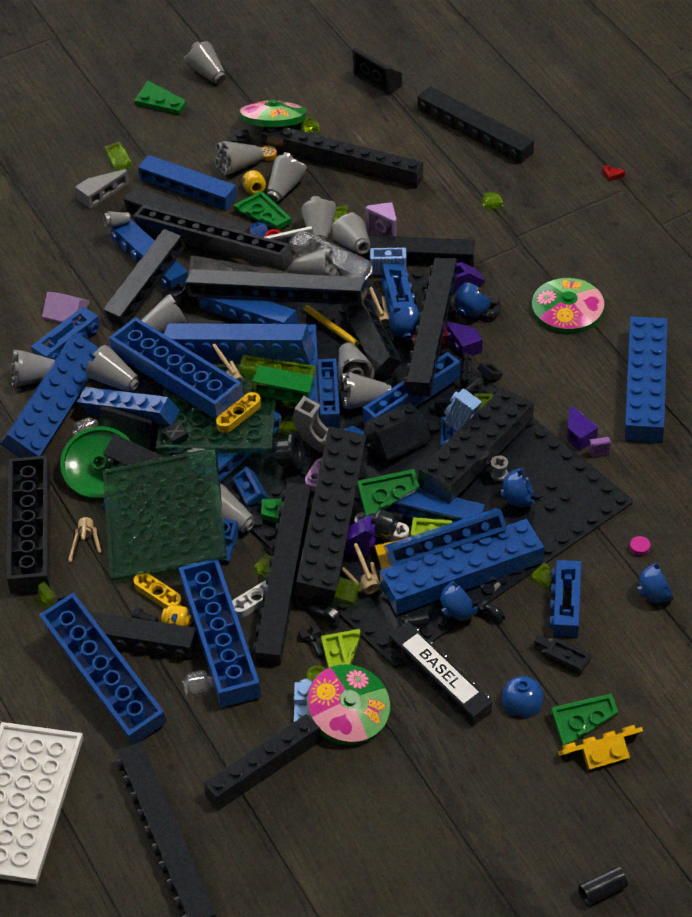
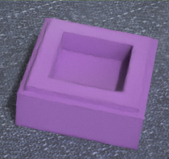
[589,437,610,457]

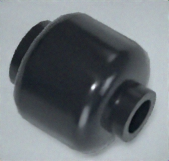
[371,509,398,538]

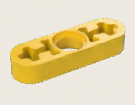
[216,392,261,433]
[134,572,182,608]

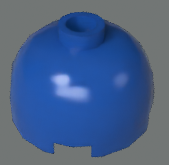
[453,282,490,318]
[388,307,422,341]
[500,467,535,508]
[637,562,674,604]
[440,580,479,621]
[502,676,544,719]

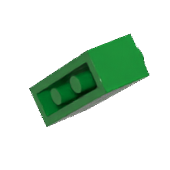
[253,365,314,403]

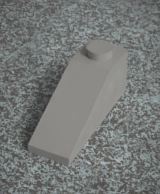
[75,169,129,209]

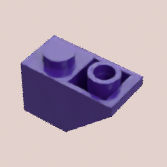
[453,262,485,294]
[446,322,483,358]
[567,406,598,451]
[346,516,376,557]

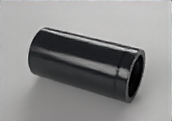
[578,866,628,906]

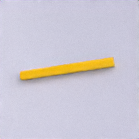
[304,305,359,347]

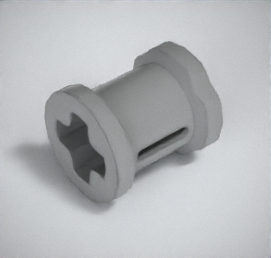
[491,456,508,481]

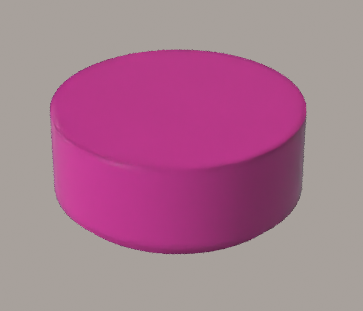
[630,536,650,556]

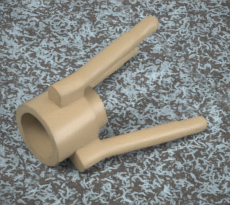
[369,287,389,328]
[213,344,244,383]
[68,517,101,563]
[342,543,381,594]

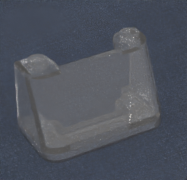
[289,231,373,279]

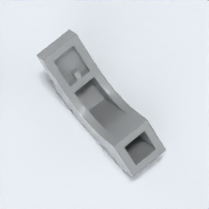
[293,396,328,453]

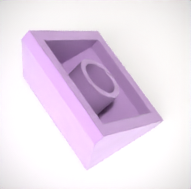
[366,202,397,236]
[42,292,90,325]

